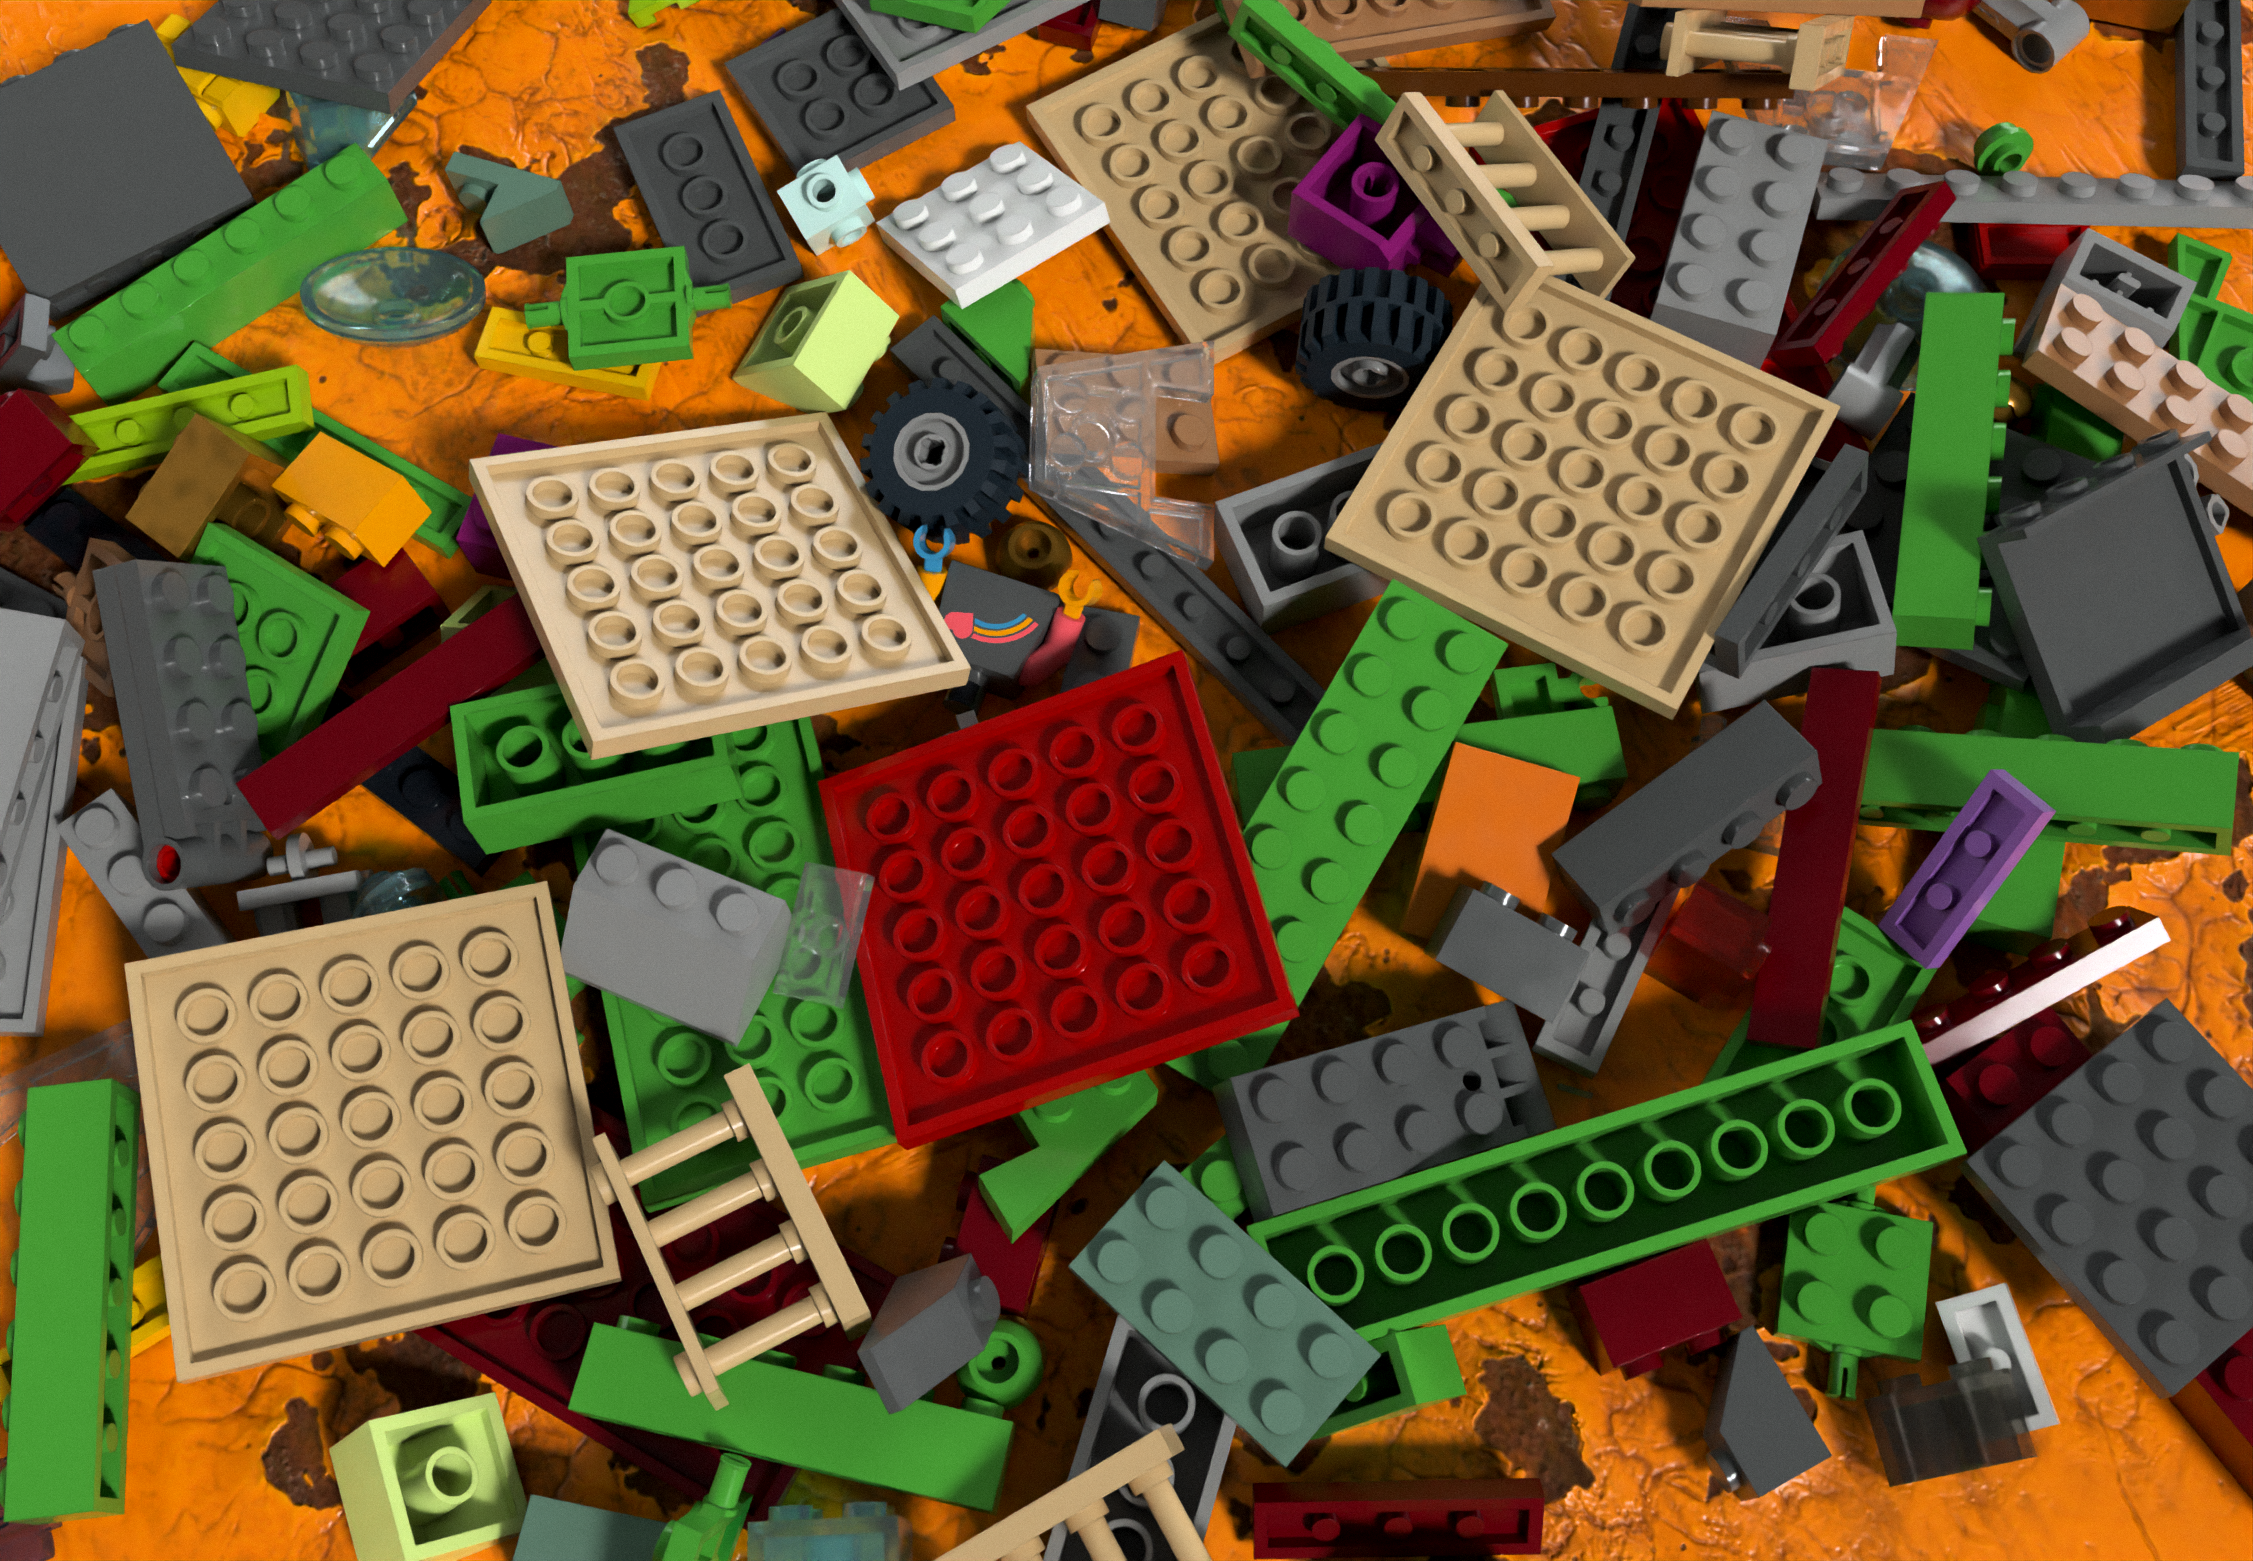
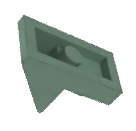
[445,151,574,254]

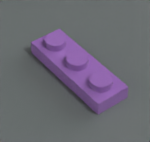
[1878,769,2056,969]

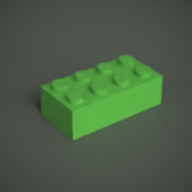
[450,683,744,855]

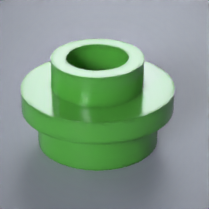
[1973,122,2034,176]

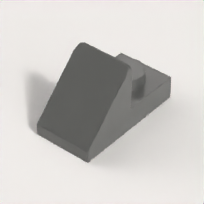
[0,293,75,396]

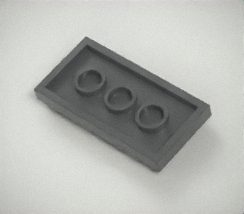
[613,89,804,318]

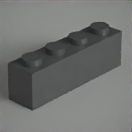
[1551,700,1822,937]

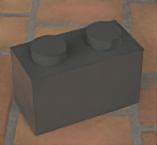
[1423,881,1590,1024]

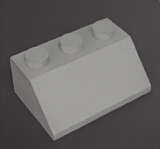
[1693,530,1897,714]
[561,828,799,1047]

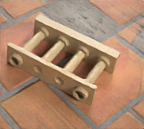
[1660,9,1855,91]
[1374,90,1636,313]
[589,1063,873,1411]
[933,1423,1212,1561]

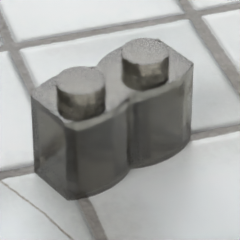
[1864,1357,2040,1487]

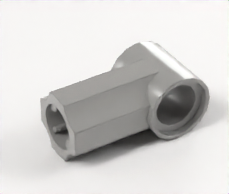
[1972,0,2090,74]
[1824,322,1920,441]

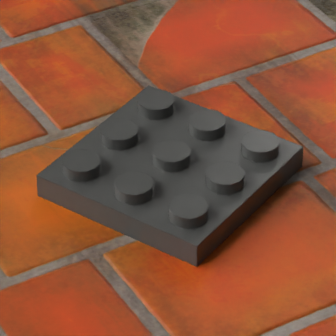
[724,7,956,176]

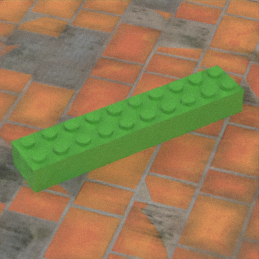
[1246,1020,1967,1342]

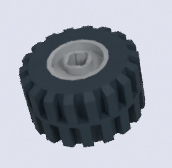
[1295,267,1453,412]
[860,378,1029,545]

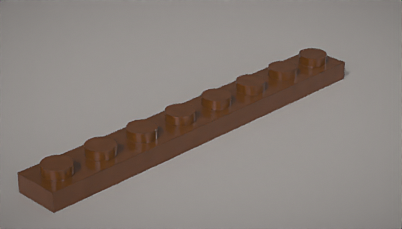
[1354,67,1795,110]

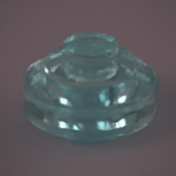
[350,868,444,919]

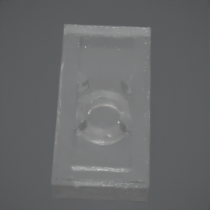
[773,862,875,1009]

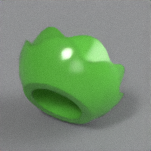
[956,1319,1044,1411]

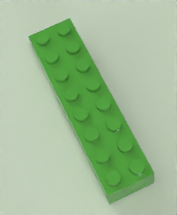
[1162,579,1509,1095]

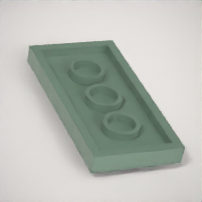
[1068,1160,1381,1469]

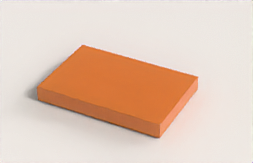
[1398,741,1581,939]

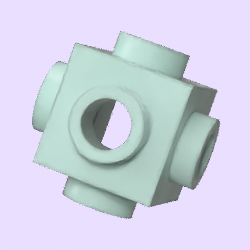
[777,155,875,256]

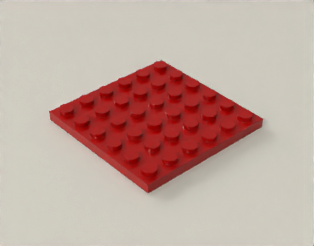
[818,649,1300,1150]

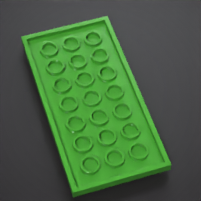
[571,716,897,1213]

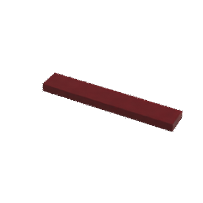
[235,592,546,840]
[1746,667,1882,1053]

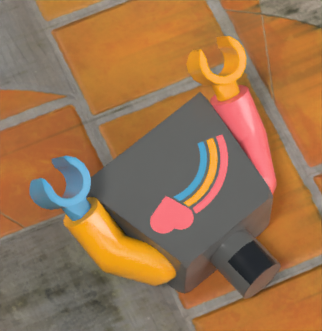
[913,524,1103,717]

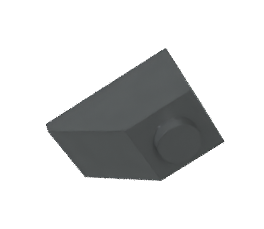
[857,1253,1001,1414]
[1703,1325,1832,1502]

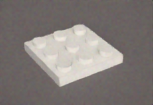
[876,141,1110,309]

